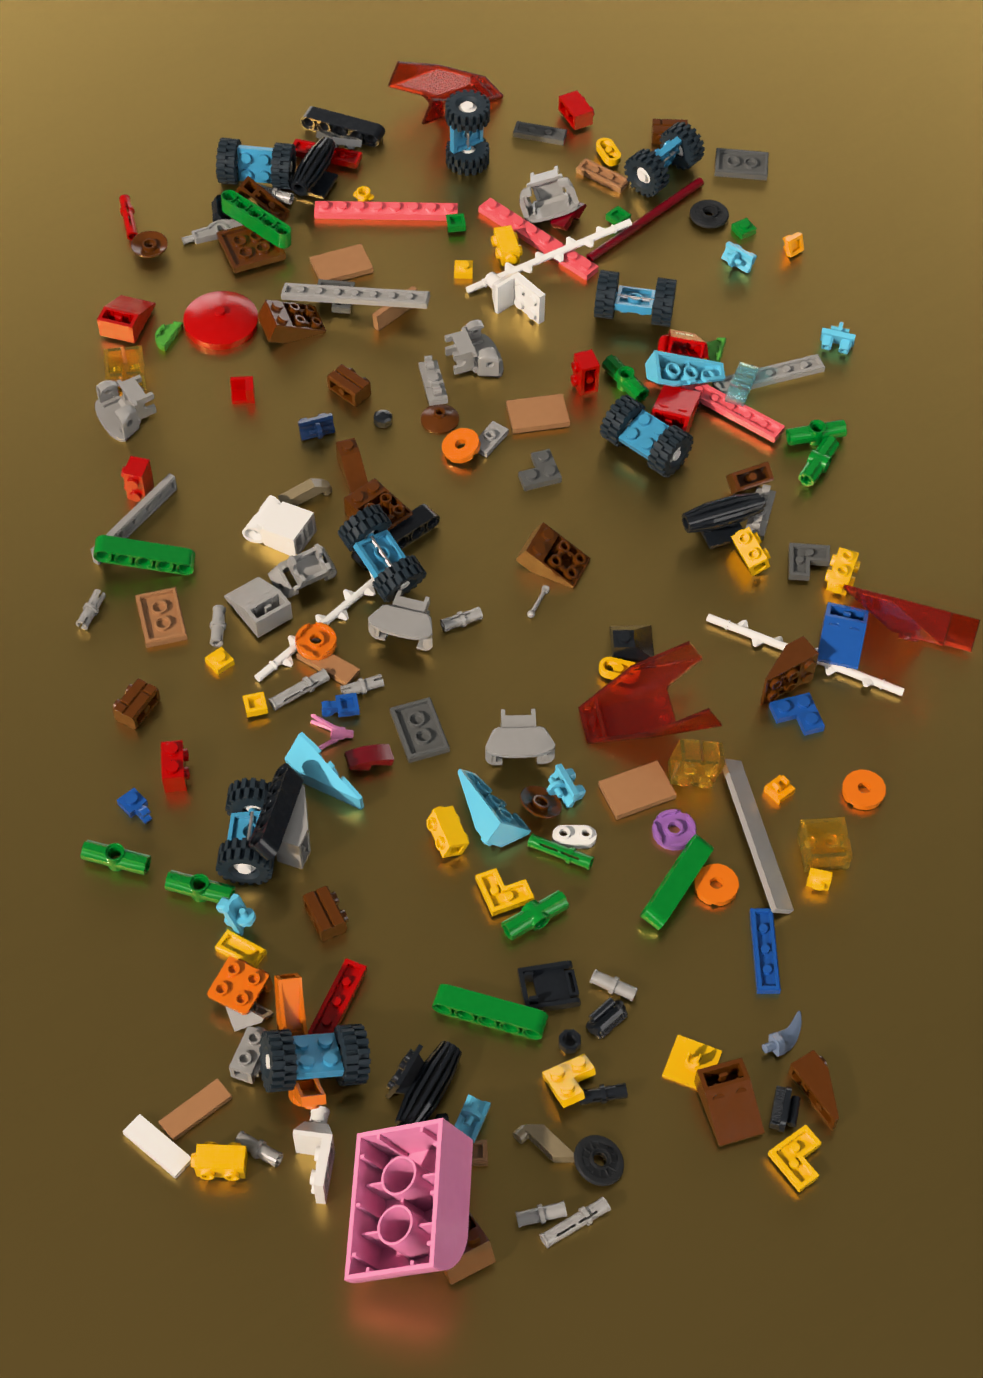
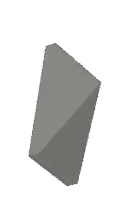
[225,1002,274,1032]

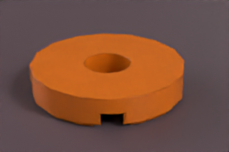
[442,428,481,463]
[295,622,337,660]
[842,769,886,810]
[694,863,739,906]

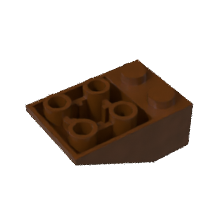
[257,300,326,344]
[344,478,413,531]
[515,522,591,588]
[760,636,819,705]
[694,1058,765,1147]
[442,1212,496,1285]

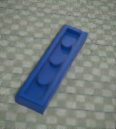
[749,908,781,994]

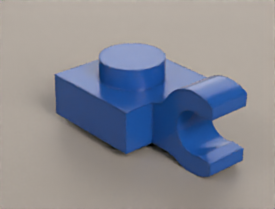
[321,693,360,718]
[117,788,152,824]

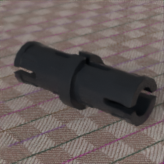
[579,1083,628,1105]

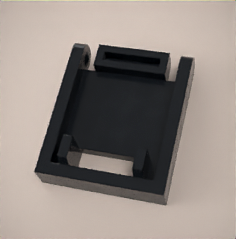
[517,960,581,1012]

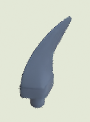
[762,1011,802,1057]

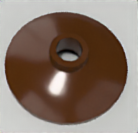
[131,231,168,258]
[421,404,459,434]
[520,786,562,819]

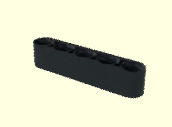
[300,106,385,147]
[351,504,440,571]
[249,763,304,860]

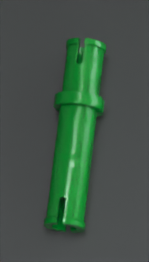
[527,833,594,870]

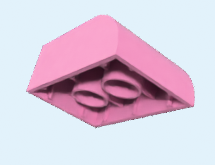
[344,1118,473,1283]

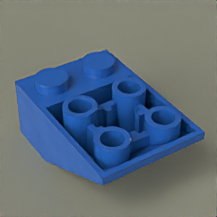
[817,602,869,670]

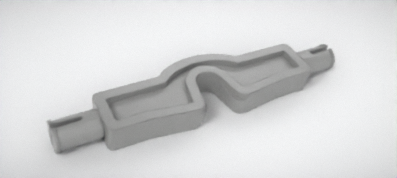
[181,219,242,245]

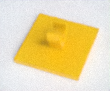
[662,1035,722,1089]

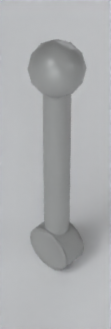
[527,585,550,618]

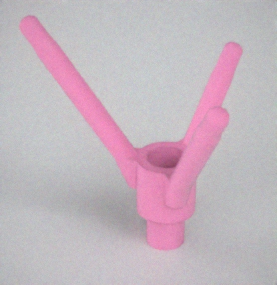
[311,714,354,750]

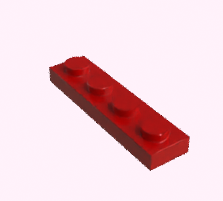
[293,139,362,169]
[308,958,367,1035]

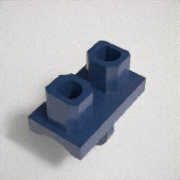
[298,413,335,441]

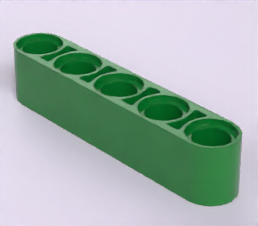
[221,190,291,249]
[93,535,195,575]
[640,834,714,930]
[432,984,549,1040]

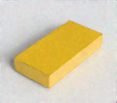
[215,929,267,968]

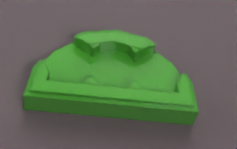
[155,321,183,352]
[706,337,726,362]

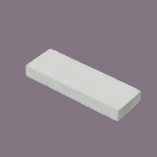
[123,1114,191,1179]

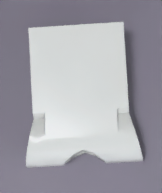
[242,495,317,556]

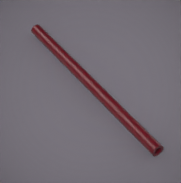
[586,177,704,262]

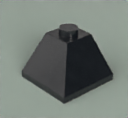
[610,625,654,662]

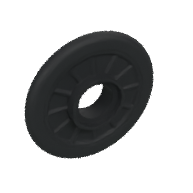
[690,200,729,228]
[574,1135,624,1186]

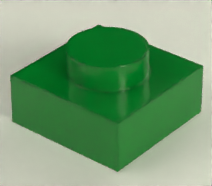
[605,206,631,225]
[446,213,466,232]
[731,218,757,240]

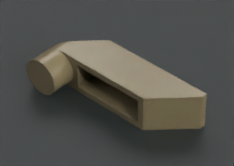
[278,478,332,506]
[512,1124,575,1163]

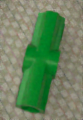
[602,354,649,403]
[786,420,847,446]
[798,436,840,487]
[80,839,151,875]
[165,870,236,903]
[501,890,569,940]

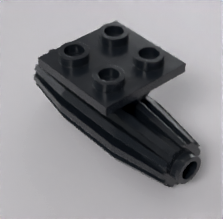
[291,137,338,200]
[682,492,766,549]
[385,1041,462,1126]

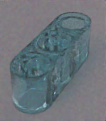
[725,361,759,407]

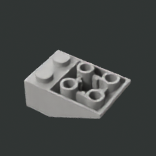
[224,576,293,638]
[276,785,311,869]

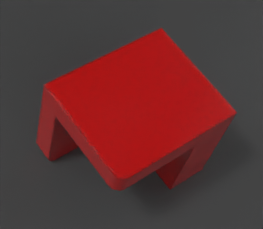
[230,376,255,404]

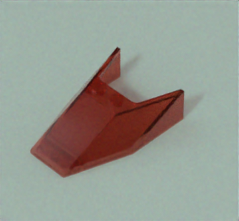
[388,61,504,125]
[843,584,981,652]
[578,641,722,744]

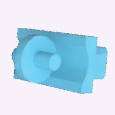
[721,241,757,273]
[820,322,856,354]
[547,764,586,808]
[216,893,256,936]
[455,1094,491,1143]

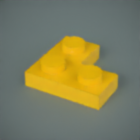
[475,868,534,916]
[542,1053,596,1108]
[768,1125,822,1193]

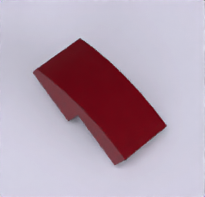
[550,202,587,231]
[344,744,395,771]

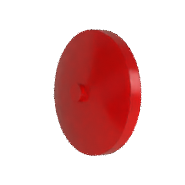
[183,291,259,350]

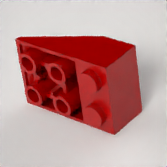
[97,295,156,343]
[651,385,702,433]

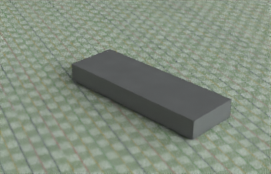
[513,121,567,146]

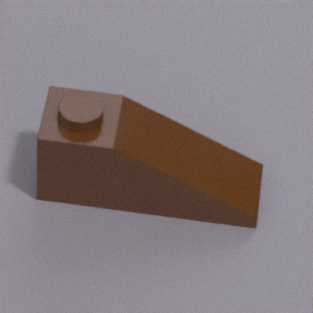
[235,176,290,221]
[336,438,368,494]
[788,1050,839,1130]

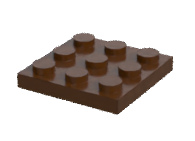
[216,225,286,274]

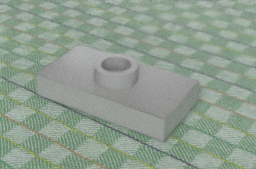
[478,421,509,458]

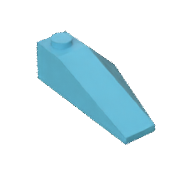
[645,350,725,387]
[285,732,364,810]
[458,769,531,847]

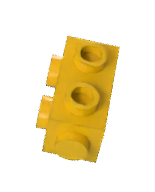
[491,225,522,266]
[731,527,771,576]
[824,547,861,595]
[426,806,469,858]
[191,1142,248,1181]

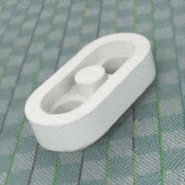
[552,825,597,849]

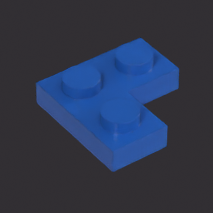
[769,692,825,736]

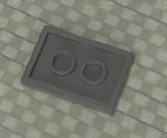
[714,148,769,181]
[390,697,450,763]

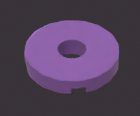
[652,809,697,851]

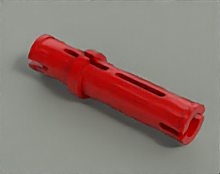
[119,194,138,241]

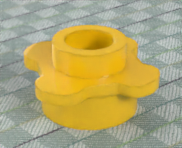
[353,186,374,202]

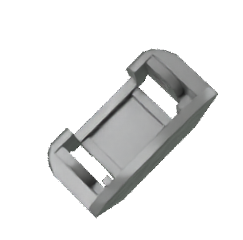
[519,165,580,223]
[444,319,504,378]
[95,374,157,442]
[267,543,337,598]
[368,590,433,651]
[485,709,555,765]

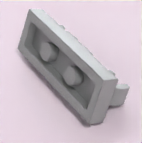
[418,355,448,406]
[745,484,776,540]

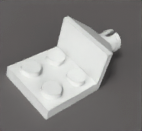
[484,272,545,324]
[293,1106,335,1204]

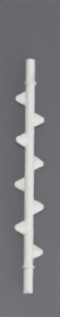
[466,219,632,294]
[254,571,376,682]
[706,613,905,696]

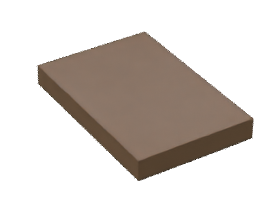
[310,244,374,281]
[506,394,570,434]
[135,587,188,648]
[598,760,677,820]

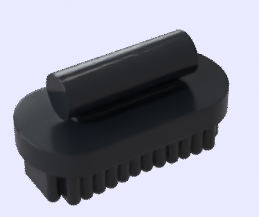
[211,195,231,222]
[586,997,628,1039]
[769,1086,801,1133]

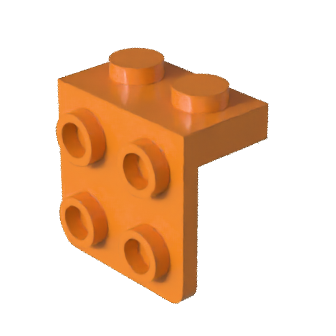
[207,956,273,1015]

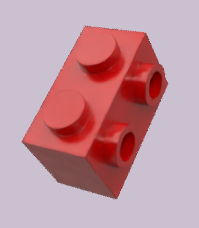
[558,90,595,130]
[570,349,600,396]
[121,456,154,502]
[161,740,190,793]

